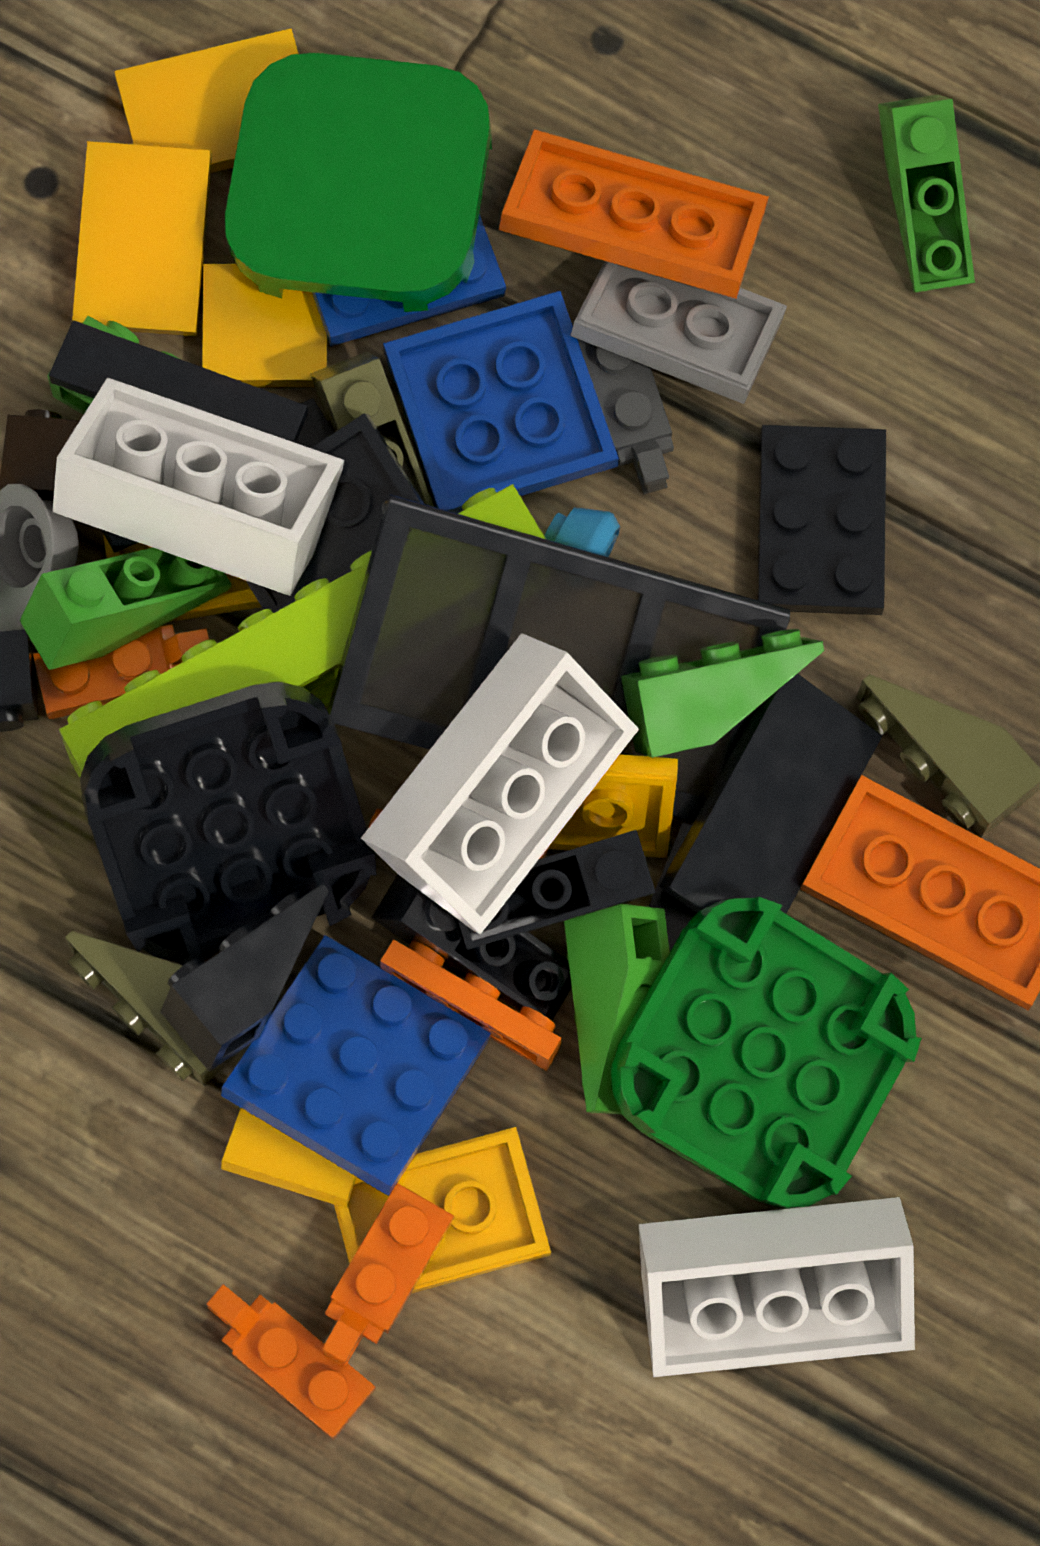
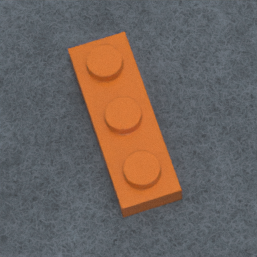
[380,939,562,1071]

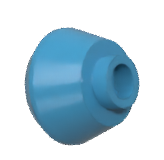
[545,507,620,590]

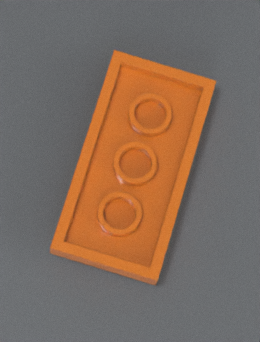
[499,129,769,299]
[800,775,1040,1011]

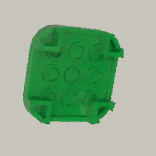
[225,53,492,312]
[611,897,922,1208]

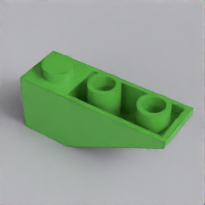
[878,94,975,292]
[19,548,232,670]
[621,629,824,758]
[564,904,670,1114]

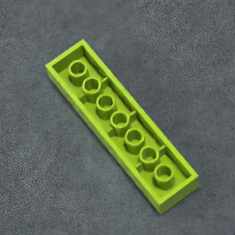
[59,484,550,778]

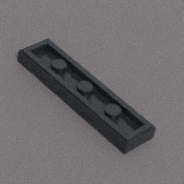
[49,320,308,443]

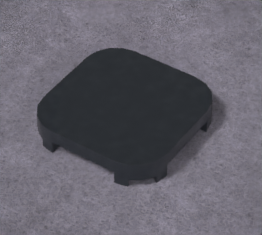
[80,682,377,966]

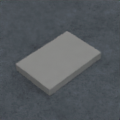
[571,261,787,404]

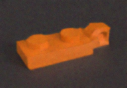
[33,625,210,719]
[322,1183,454,1367]
[206,1284,376,1440]

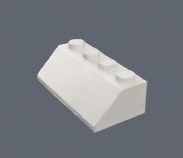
[53,377,344,596]
[361,633,639,935]
[639,1197,915,1377]

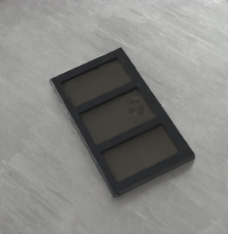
[327,494,790,822]

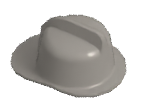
[0,484,79,632]

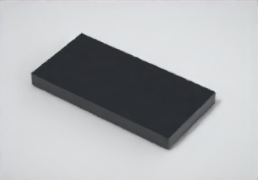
[659,673,882,914]

